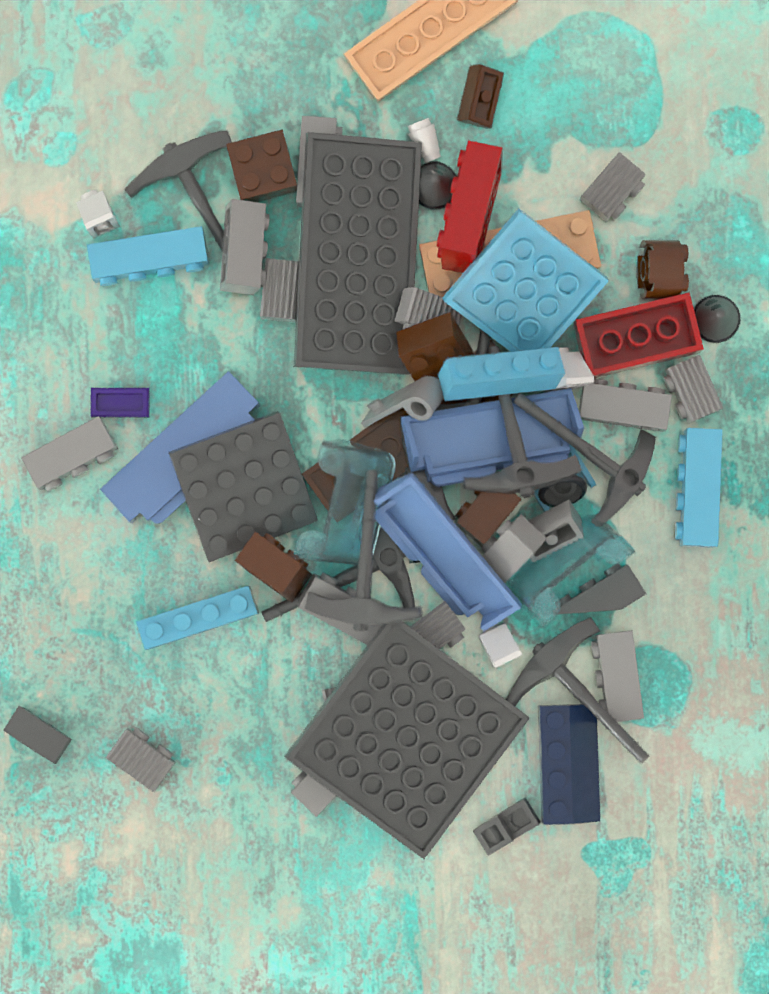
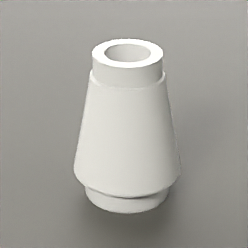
[408,118,441,163]

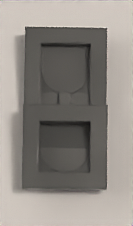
[3,706,72,764]
[473,797,541,856]

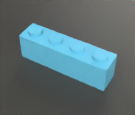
[87,226,209,286]
[438,347,565,401]
[675,428,723,548]
[136,586,259,650]

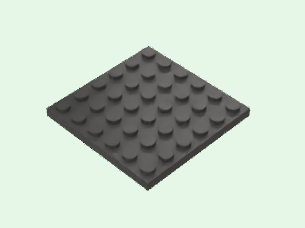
[284,622,529,859]

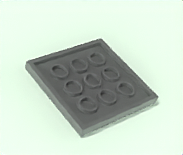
[168,411,318,562]

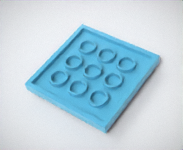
[442,208,609,352]

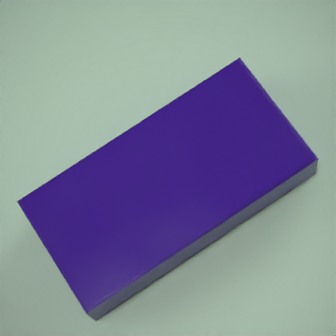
[90,388,150,418]

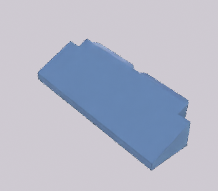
[100,371,260,524]
[401,388,584,487]
[374,473,522,631]

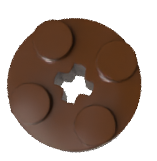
[637,240,689,299]

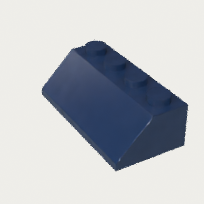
[538,704,600,825]

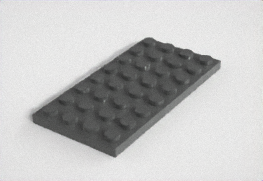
[294,132,422,375]

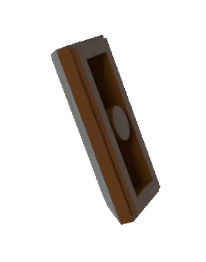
[457,64,504,129]

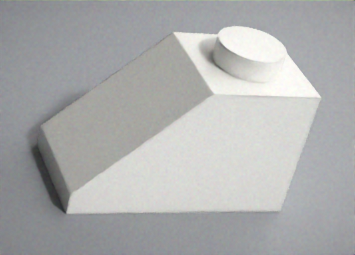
[76,190,120,239]
[546,347,594,392]
[478,623,522,668]

